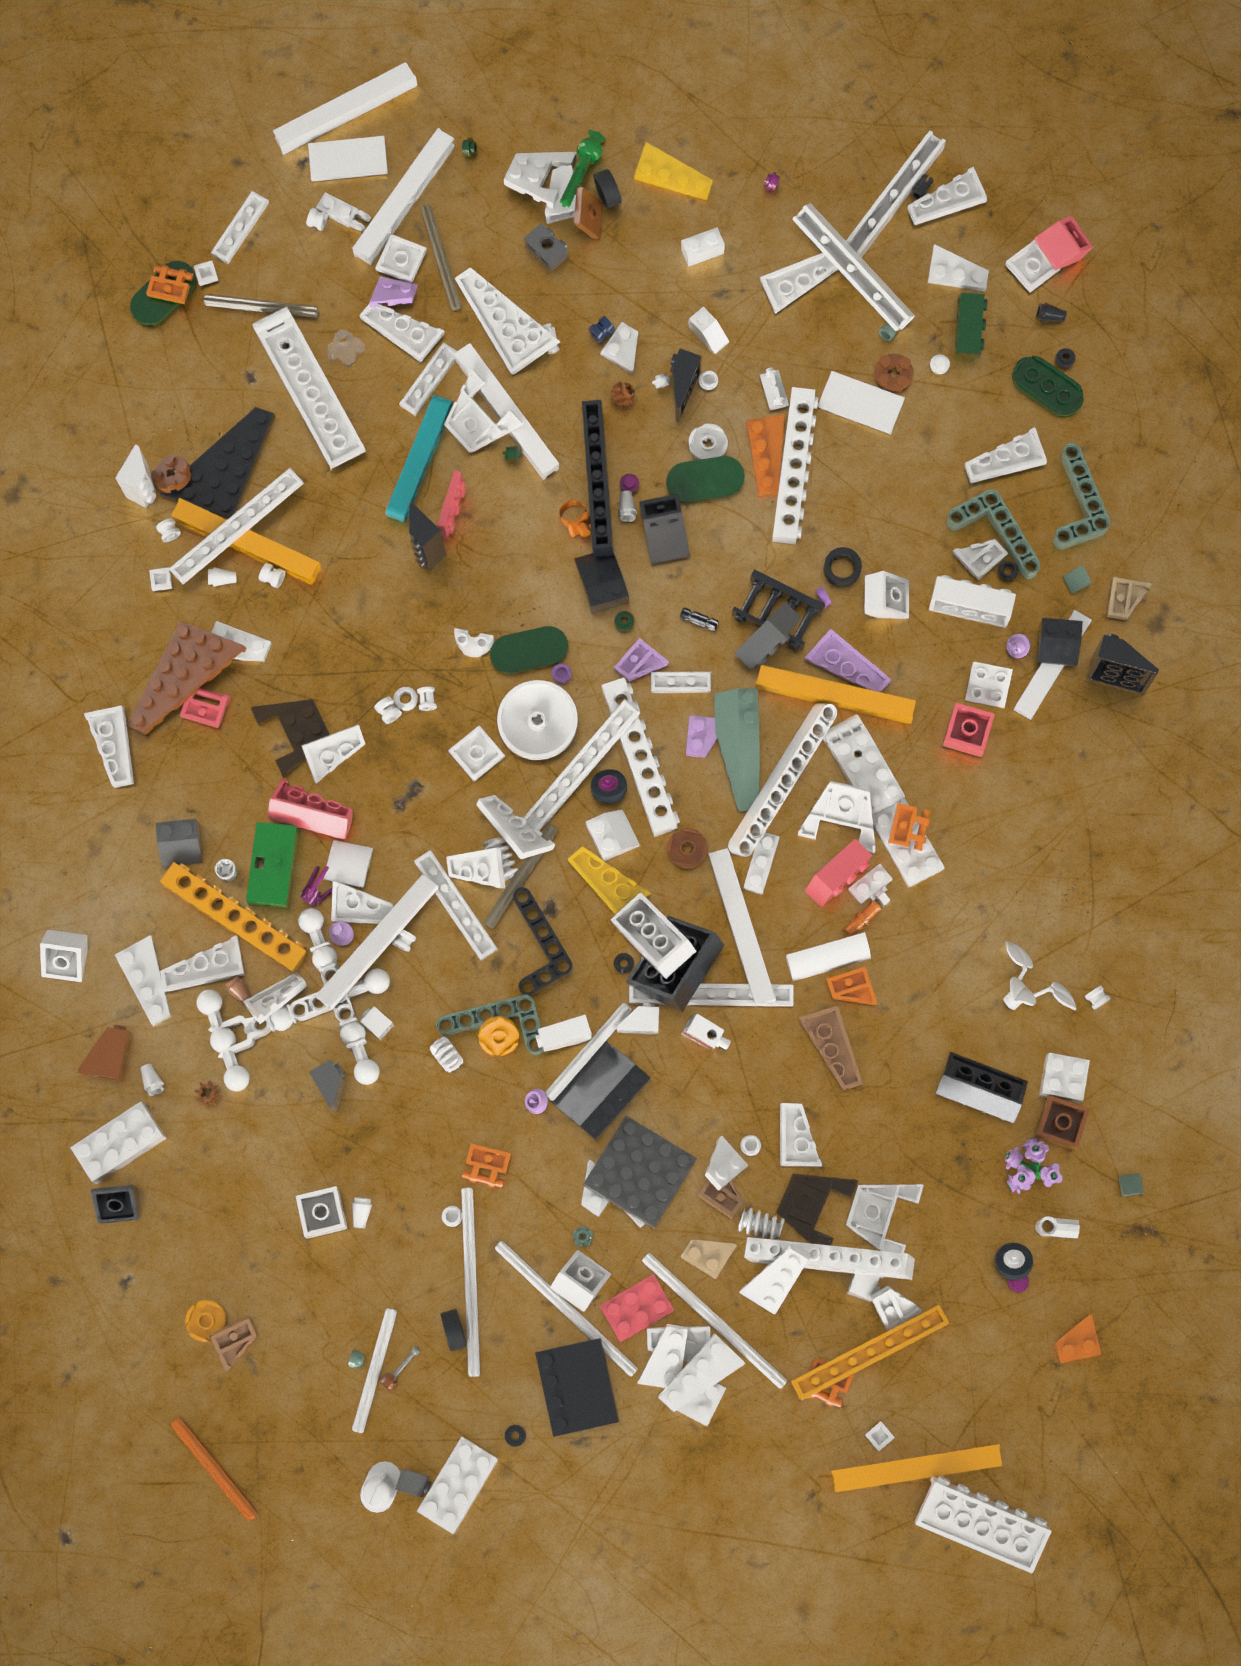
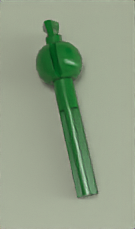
[560,130,606,208]

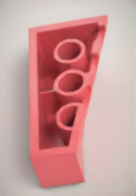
[268,778,353,839]

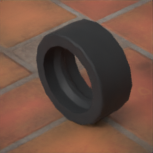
[593,169,622,209]
[823,547,862,587]
[440,1309,467,1351]

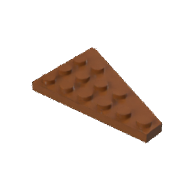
[127,621,247,735]

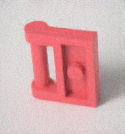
[180,688,230,728]

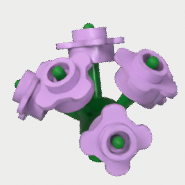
[1005,1138,1062,1194]

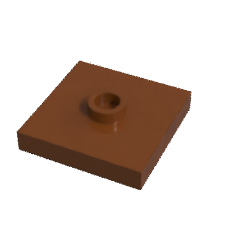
[574,187,603,239]

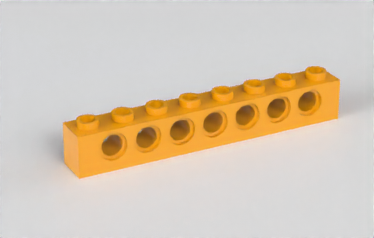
[160,862,309,974]

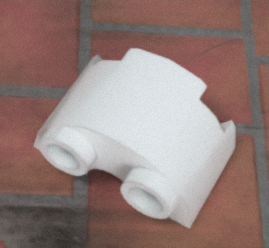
[454,628,495,657]

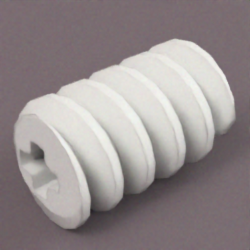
[482,837,518,881]
[738,1208,785,1240]

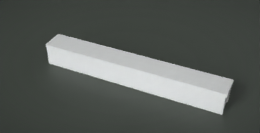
[273,62,417,155]
[352,128,455,265]
[846,130,946,258]
[792,203,915,331]
[454,343,559,480]

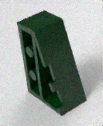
[955,293,988,355]

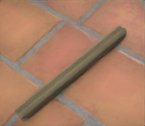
[421,205,461,311]
[204,294,318,318]
[484,824,558,929]

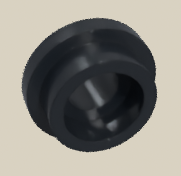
[1056,348,1076,368]
[998,561,1018,581]
[614,953,634,974]
[505,1425,526,1447]

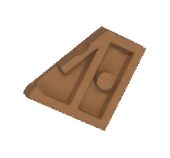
[697,1179,744,1219]

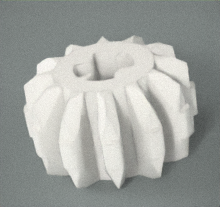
[430,1037,463,1072]

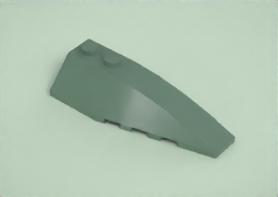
[714,688,760,812]

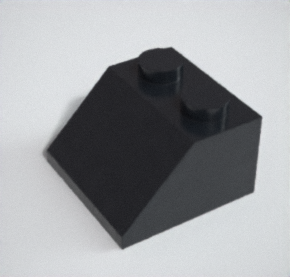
[1037,618,1083,666]

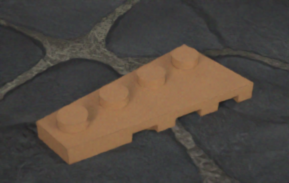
[798,1006,863,1091]

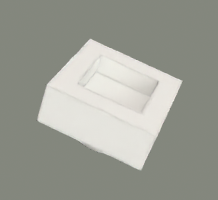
[194,261,218,286]
[149,567,172,591]
[865,1421,895,1452]

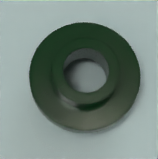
[462,138,477,157]
[502,446,522,459]
[614,611,634,631]

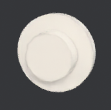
[930,354,950,374]
[699,371,718,390]
[652,373,671,389]
[740,1135,761,1156]
[442,1206,462,1227]

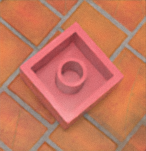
[943,703,995,757]

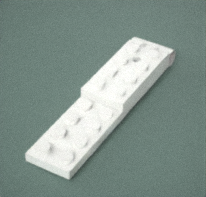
[252,306,366,469]
[823,714,945,888]

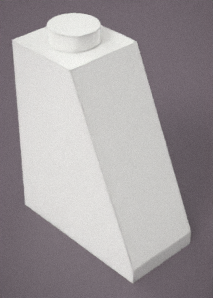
[545,165,576,224]
[535,1015,592,1052]

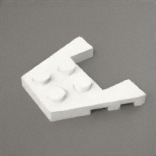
[504,152,577,208]
[444,369,524,453]
[798,781,876,853]
[846,1184,924,1253]

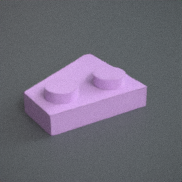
[370,277,417,308]
[614,638,669,682]

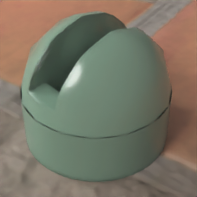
[879,324,896,341]
[348,1350,364,1368]

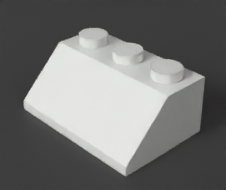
[116,445,156,508]

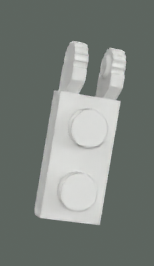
[316,192,371,232]

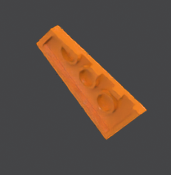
[746,414,785,496]

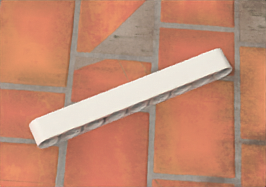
[728,703,837,856]

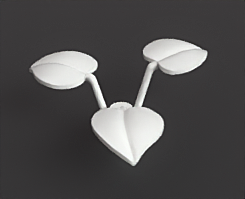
[1003,942,1077,1011]

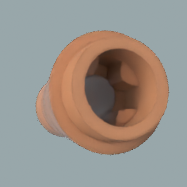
[225,976,252,1007]

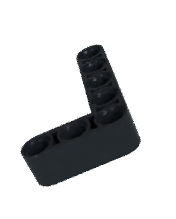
[513,887,573,998]

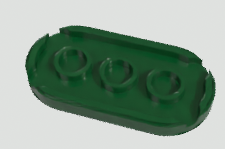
[130,261,196,326]
[1012,356,1084,417]
[666,456,745,502]
[490,626,568,675]

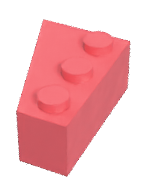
[805,839,873,908]

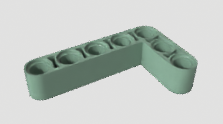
[1053,443,1110,550]
[946,490,1040,579]
[436,995,544,1055]

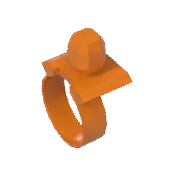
[558,500,591,537]

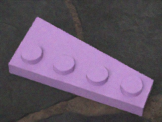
[804,629,892,692]

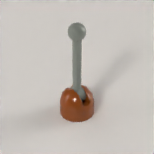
[379,1347,420,1392]

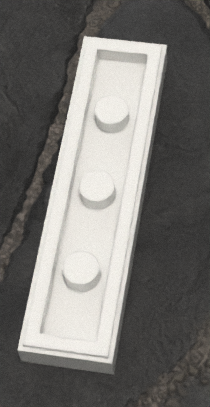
[211,191,269,264]
[399,342,457,416]

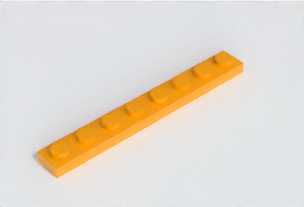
[791,1305,949,1401]

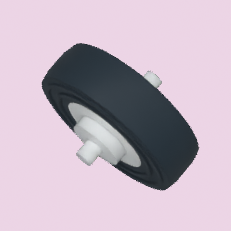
[995,1243,1033,1280]

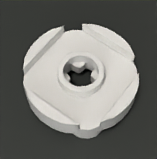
[689,423,728,460]

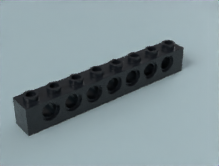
[582,400,614,557]

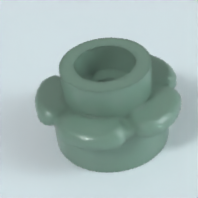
[572,1226,593,1247]

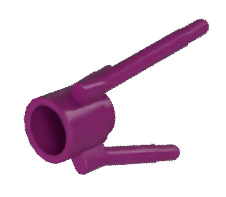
[300,866,344,907]

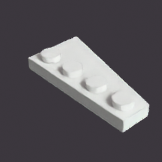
[908,167,987,225]
[760,253,838,314]
[359,303,445,362]
[965,427,1047,483]
[84,705,134,788]
[476,795,555,859]
[115,935,171,1026]
[160,935,245,992]
[739,1244,811,1314]
[658,1334,746,1412]

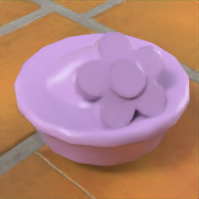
[1007,634,1030,658]
[329,921,354,946]
[525,1088,548,1114]

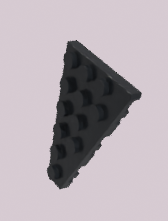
[160,407,275,519]

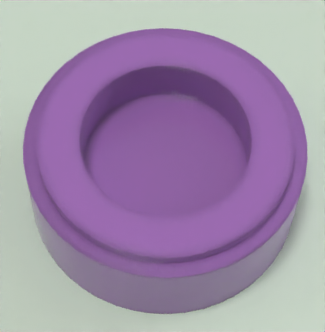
[815,586,832,607]
[552,664,572,685]

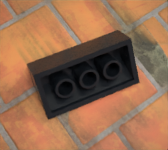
[409,503,447,571]
[936,1052,1028,1123]

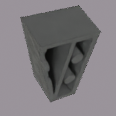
[735,602,802,670]

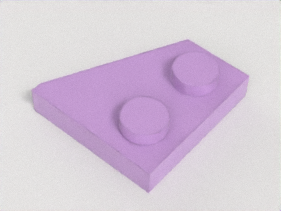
[686,715,717,758]

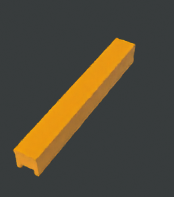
[171,498,322,585]
[755,665,916,725]
[830,1444,1002,1492]

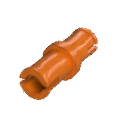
[843,900,882,936]

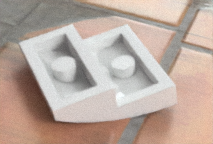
[324,840,373,888]

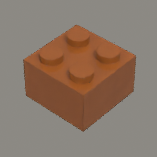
[1034,1095,1090,1151]

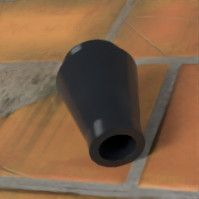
[1036,302,1067,322]

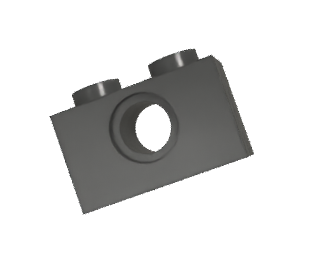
[524,224,568,272]

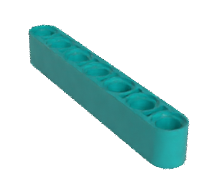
[386,394,453,522]

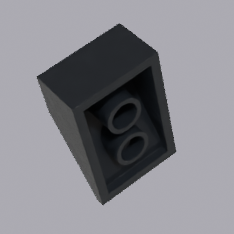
[670,348,702,422]
[574,553,629,614]

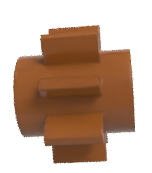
[611,382,635,407]
[195,1080,221,1107]

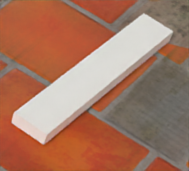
[1014,610,1092,720]
[414,850,498,961]

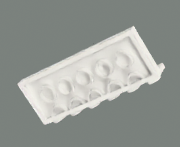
[915,1476,1051,1573]

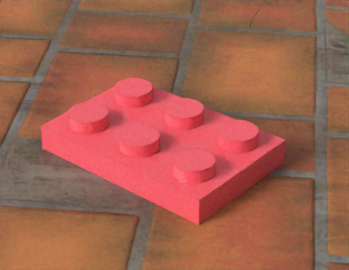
[437,470,467,540]
[599,1274,675,1343]

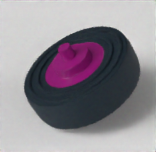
[591,769,627,803]

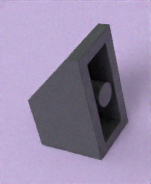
[395,1468,432,1497]

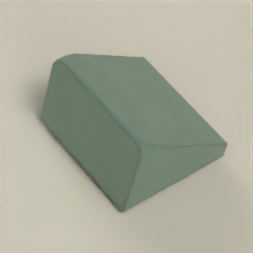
[1063,565,1091,594]
[1118,1173,1144,1197]

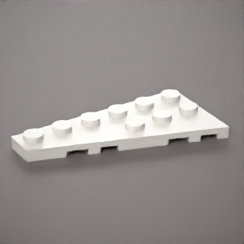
[455,268,560,375]

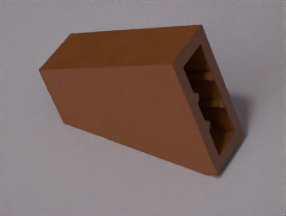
[78,1025,131,1081]

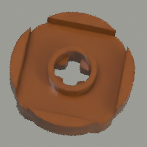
[874,354,914,393]
[151,454,191,493]
[667,828,708,869]

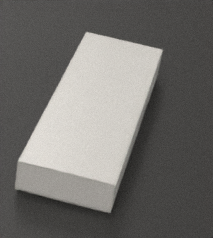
[651,672,711,693]

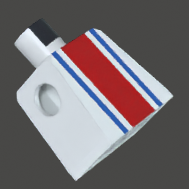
[681,1014,731,1051]

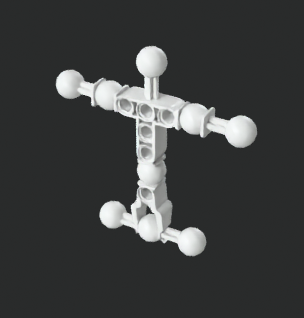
[196,908,390,1091]

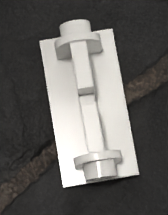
[760,367,789,411]

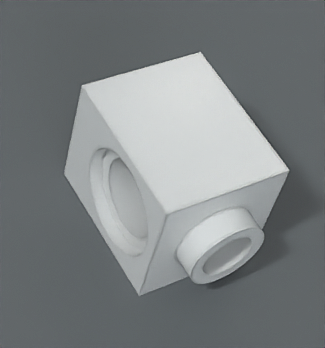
[360,1007,394,1040]

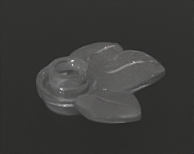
[327,330,365,367]

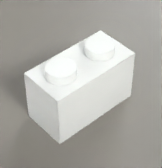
[681,227,725,267]

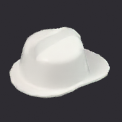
[360,1461,400,1513]

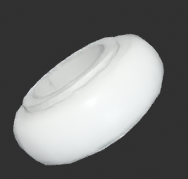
[393,687,418,711]

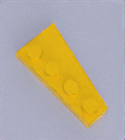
[634,142,713,200]
[567,846,651,915]

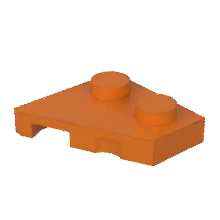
[826,966,878,1005]
[1055,1314,1102,1364]

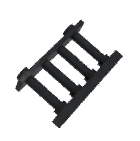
[732,569,825,651]

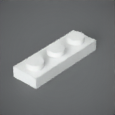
[743,832,780,895]

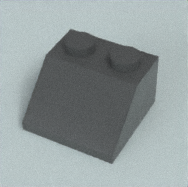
[156,819,203,867]
[309,1059,346,1112]

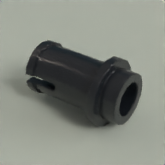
[912,174,934,199]

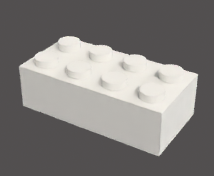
[929,575,1016,628]
[610,892,696,978]
[70,1101,167,1184]
[417,1437,499,1534]

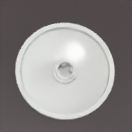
[497,680,578,760]

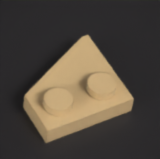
[1107,577,1152,620]
[680,1239,737,1280]

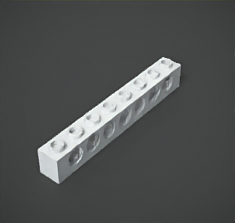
[772,387,818,545]
[602,678,680,837]
[744,1237,915,1280]

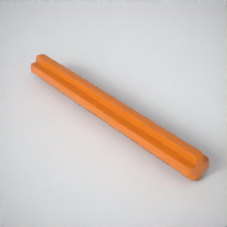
[170,1417,257,1521]

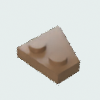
[209,1316,257,1372]

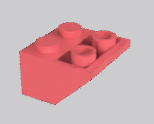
[1034,216,1093,270]

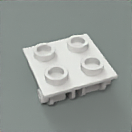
[965,661,1013,708]

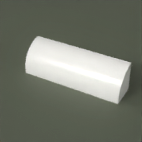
[786,932,871,981]

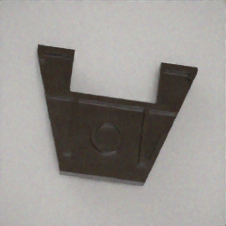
[251,699,330,778]
[776,1174,858,1246]

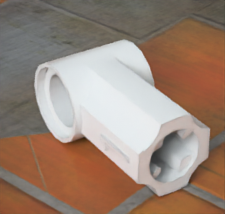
[1035,1216,1080,1239]

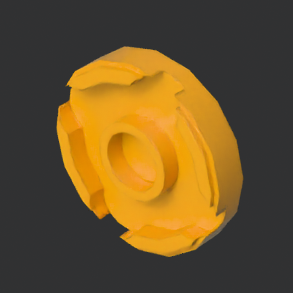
[478,1016,519,1056]
[185,1300,228,1342]

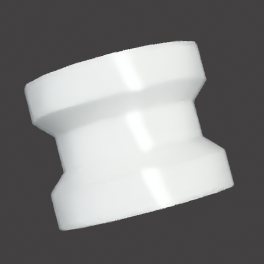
[306,208,328,231]
[156,518,181,542]
[391,929,416,952]
[1085,985,1111,1010]

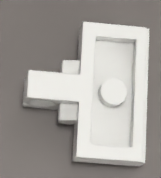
[848,864,893,907]

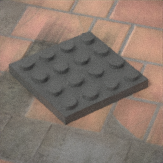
[583,1116,697,1229]

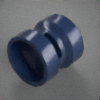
[588,316,615,343]

